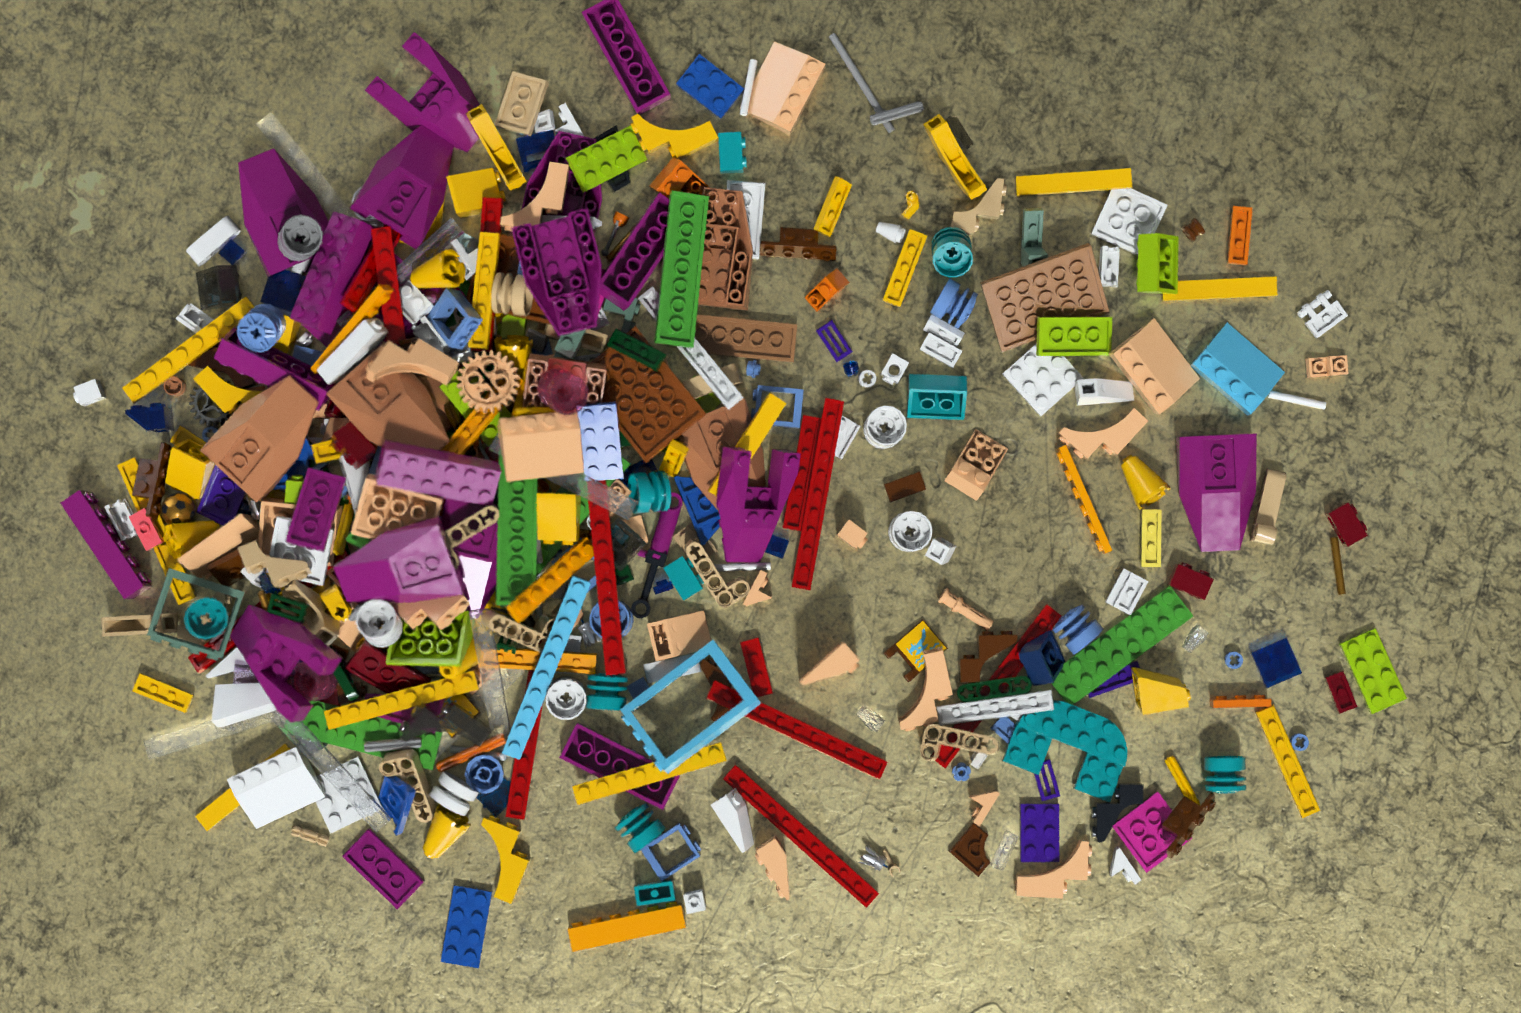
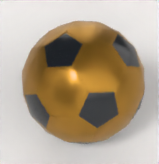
[161,493,196,524]

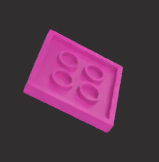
[1112,791,1193,873]

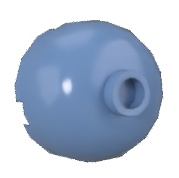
[465,754,504,794]

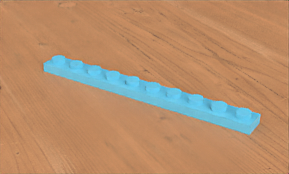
[502,575,591,760]

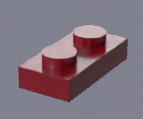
[1324,671,1357,714]

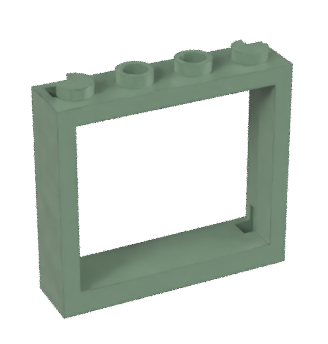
[147,568,245,661]

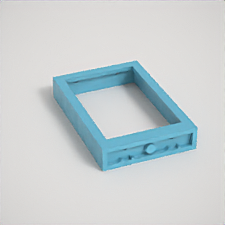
[620,640,761,774]

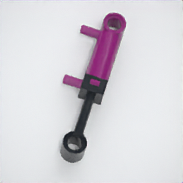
[631,492,683,619]

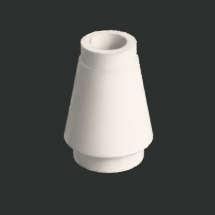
[876,222,906,243]

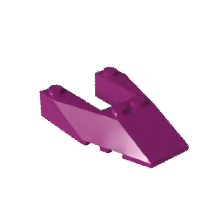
[365,32,480,153]
[716,447,801,563]
[230,604,342,723]

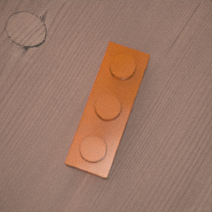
[1227,206,1253,265]
[1210,695,1271,708]

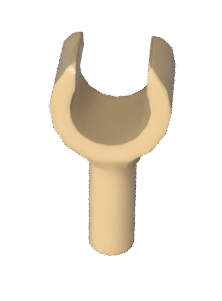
[882,849,901,877]

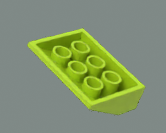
[386,611,475,666]

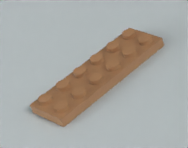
[679,314,797,363]

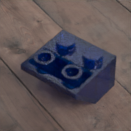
[125,403,174,433]

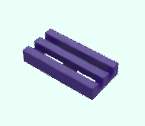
[816,320,853,363]
[1034,759,1060,801]

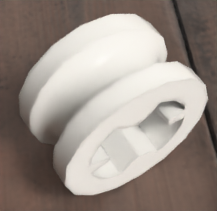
[858,370,876,388]

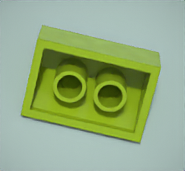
[1136,233,1179,294]

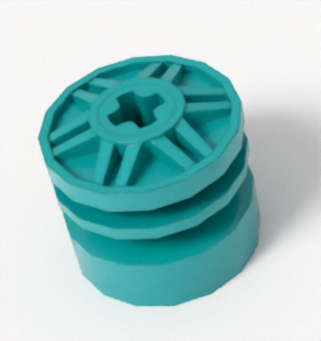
[931,227,973,277]
[627,471,671,514]
[184,597,228,639]
[586,673,628,710]
[1204,756,1246,794]
[614,803,666,854]

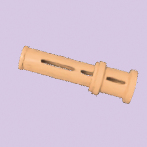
[938,588,994,631]

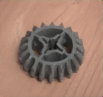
[189,377,241,428]

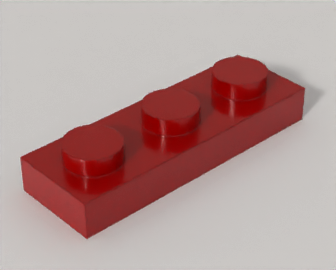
[740,638,773,698]

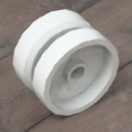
[429,771,479,816]

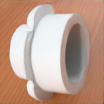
[296,331,313,347]

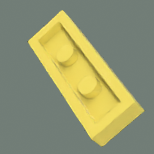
[1141,509,1162,567]

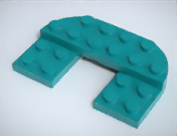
[1002,700,1127,802]

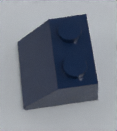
[1019,630,1066,686]

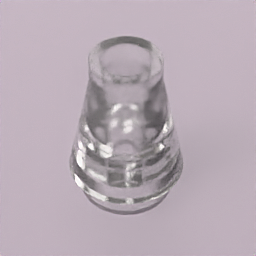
[1182,624,1209,653]
[856,706,885,733]

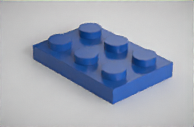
[676,54,744,119]

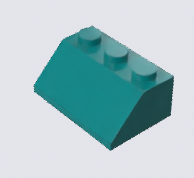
[907,374,967,420]

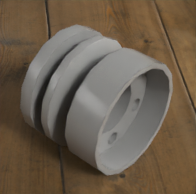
[277,215,323,261]

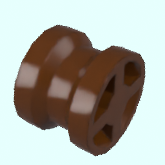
[1181,218,1205,242]

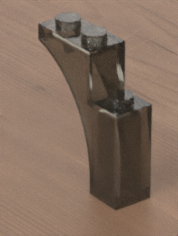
[398,700,491,747]

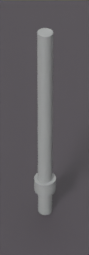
[829,33,895,133]

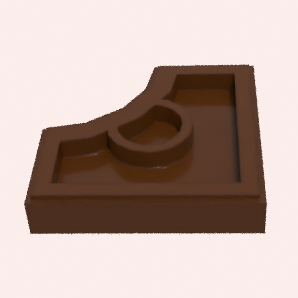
[949,823,991,877]

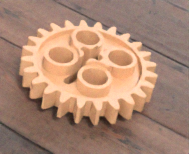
[456,350,520,414]

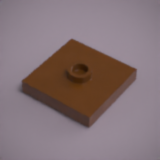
[207,549,246,587]

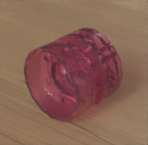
[537,368,588,415]
[286,662,337,702]

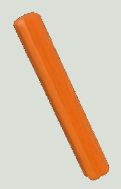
[436,733,507,772]

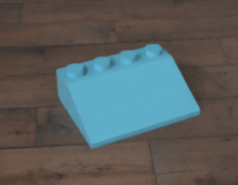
[1190,323,1285,416]

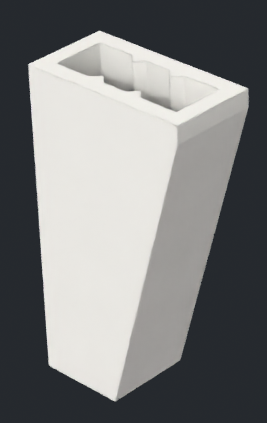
[317,318,388,384]
[212,683,276,727]

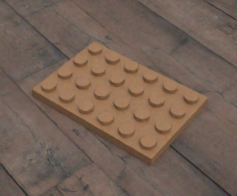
[980,243,1110,352]

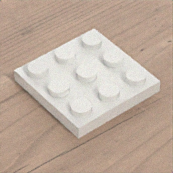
[1091,188,1167,255]
[1002,343,1083,417]
[266,516,335,586]
[315,756,383,834]

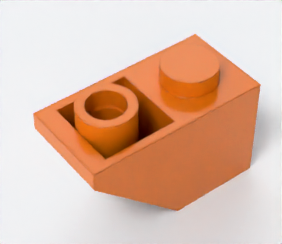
[804,268,850,311]

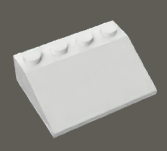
[227,744,326,829]

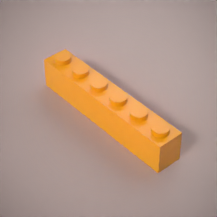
[568,901,686,952]

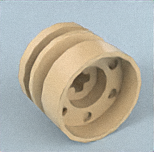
[491,272,533,316]

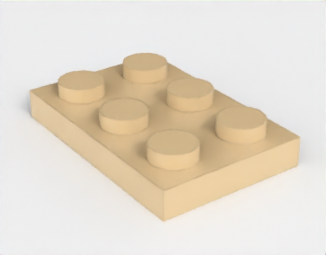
[495,71,549,137]

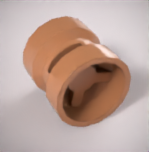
[164,376,187,397]

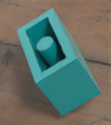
[718,132,747,174]
[663,556,704,601]
[634,879,676,906]

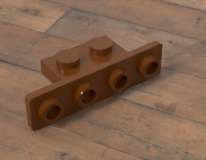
[760,227,837,261]
[132,442,172,520]
[1162,792,1216,859]

